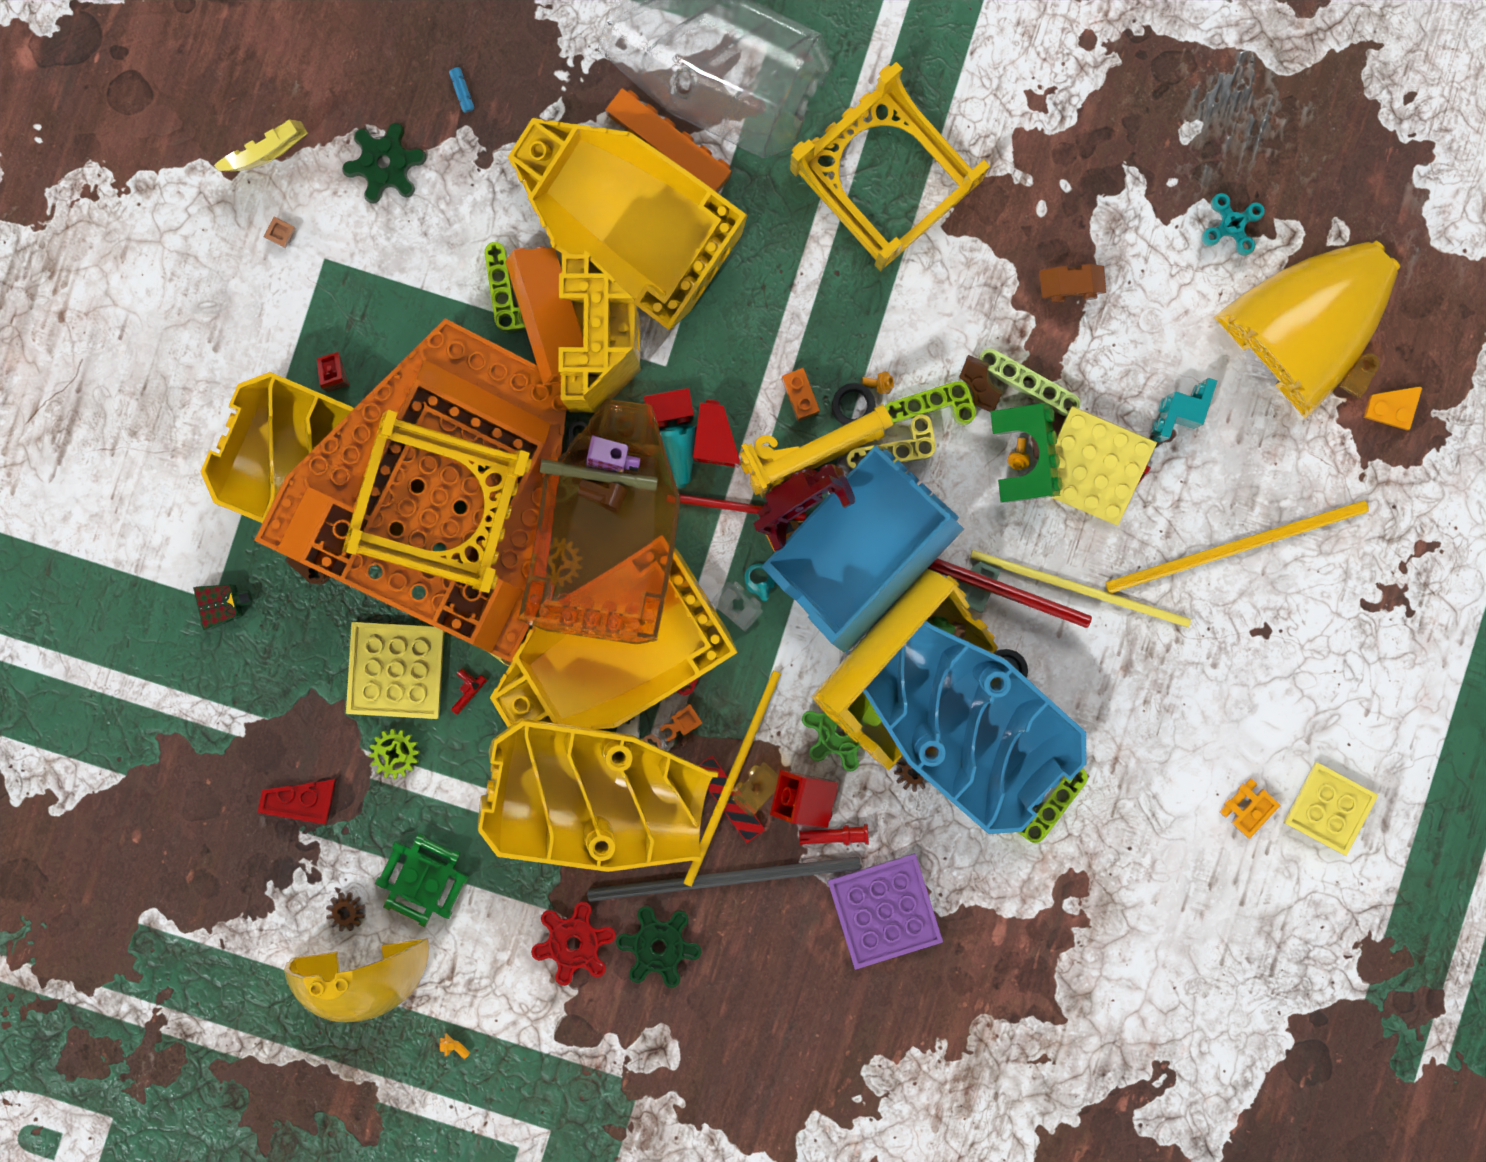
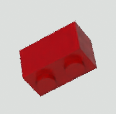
[644,388,694,428]

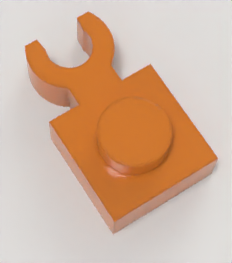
[660,704,703,741]

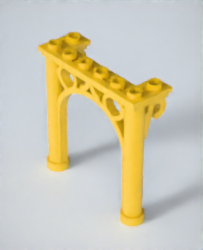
[740,404,893,498]

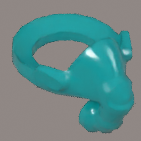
[744,563,775,601]

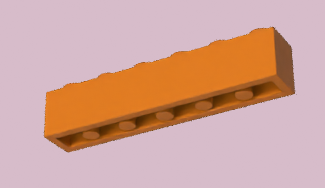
[605,88,731,193]

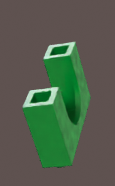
[990,403,1062,503]

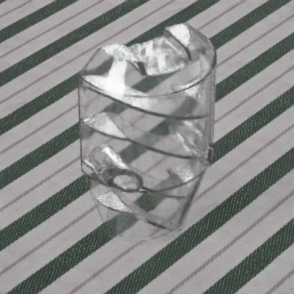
[598,0,834,158]

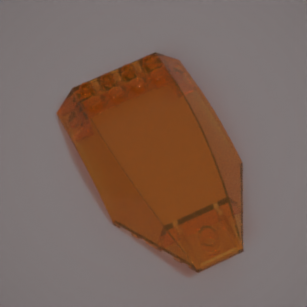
[518,399,680,644]

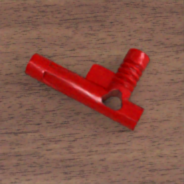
[451,668,488,715]

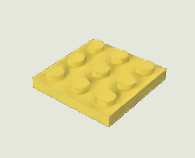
[1283,762,1378,856]

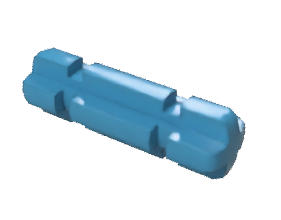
[449,67,474,113]

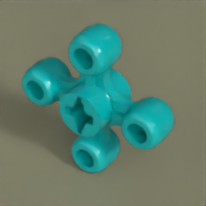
[1201,193,1265,256]

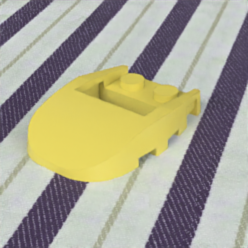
[214,119,308,171]

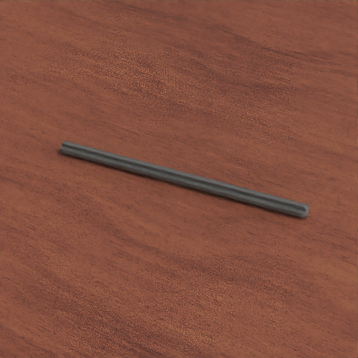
[587,857,861,901]

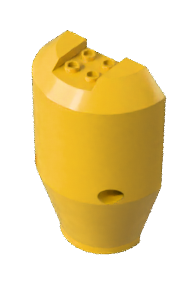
[200,372,424,536]
[478,718,718,872]

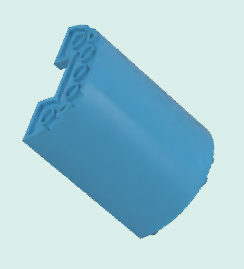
[761,445,964,653]

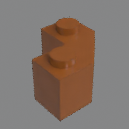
[1040,264,1106,303]

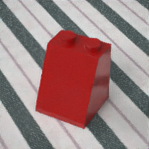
[693,400,740,468]
[770,770,838,828]

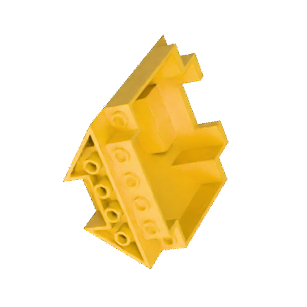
[558,249,642,415]

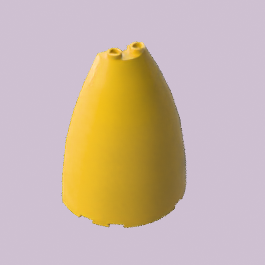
[1214,241,1400,419]
[284,938,429,1022]

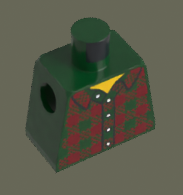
[193,584,252,630]

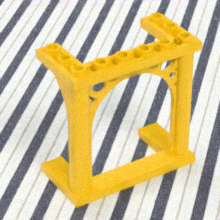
[790,62,990,271]
[342,410,532,593]

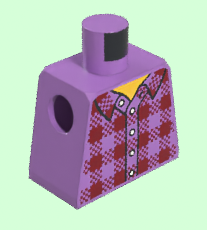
[587,436,641,473]

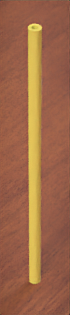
[970,550,1191,627]

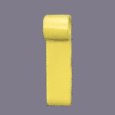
[846,414,936,470]

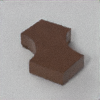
[959,355,1003,412]

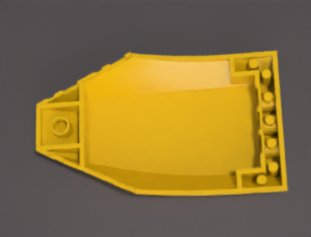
[508,118,748,330]
[490,535,738,729]

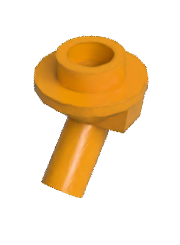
[860,371,894,394]
[1007,437,1030,470]
[439,1033,470,1059]

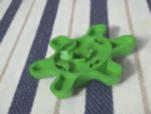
[802,711,861,772]

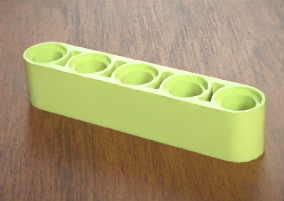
[978,349,1081,417]

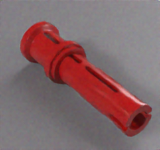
[799,824,869,846]

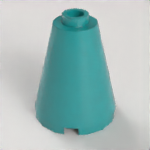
[651,425,697,488]

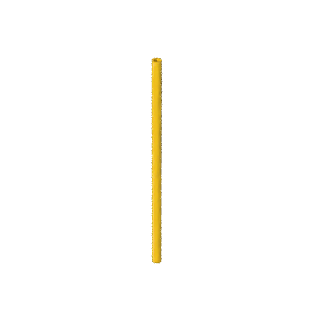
[683,670,781,887]

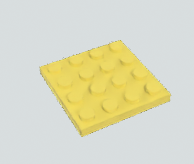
[1051,405,1157,526]
[346,622,444,719]

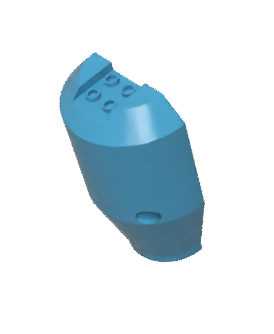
[863,621,1086,834]

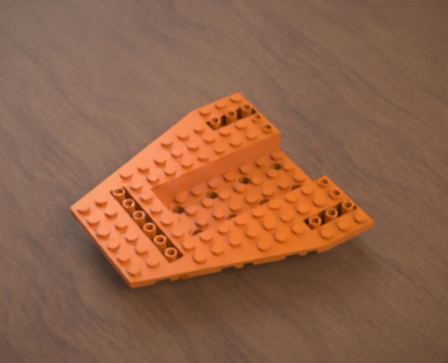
[254,318,567,663]

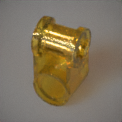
[1339,353,1380,399]

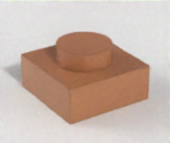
[263,217,296,249]

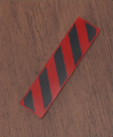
[698,755,765,843]

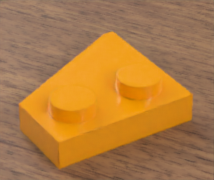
[1363,387,1422,430]

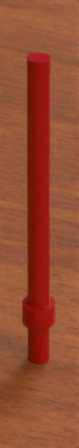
[669,493,806,521]

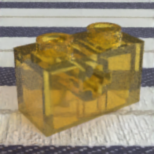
[730,762,779,817]

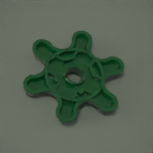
[342,123,426,204]
[616,906,702,988]

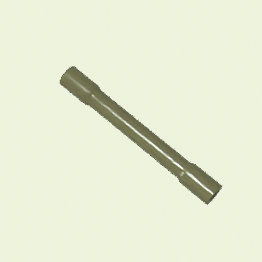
[540,459,658,491]

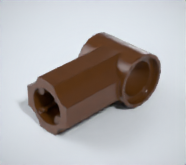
[578,479,628,513]

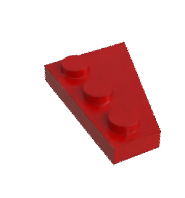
[257,779,336,825]

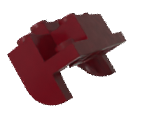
[753,464,855,551]

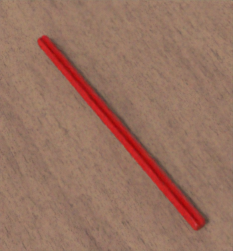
[864,536,1092,628]

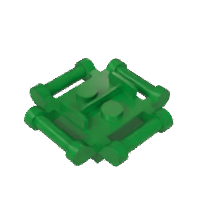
[375,833,469,928]

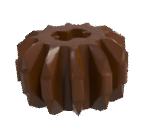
[894,756,928,792]
[326,892,366,932]

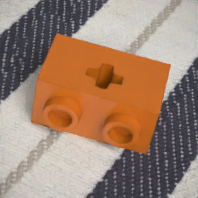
[781,368,820,421]

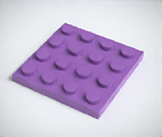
[827,853,943,970]

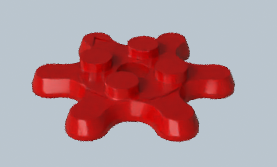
[531,901,616,986]

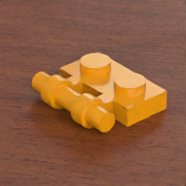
[1220,778,1281,839]

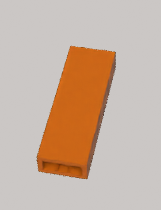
[505,246,583,385]

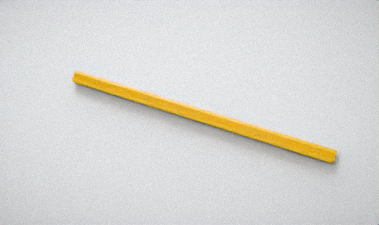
[1105,501,1369,593]

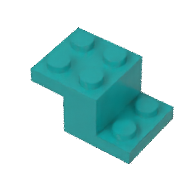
[1151,378,1217,443]

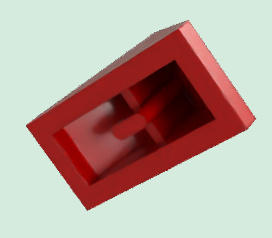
[317,352,349,392]

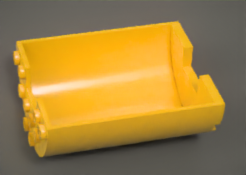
[812,569,998,771]

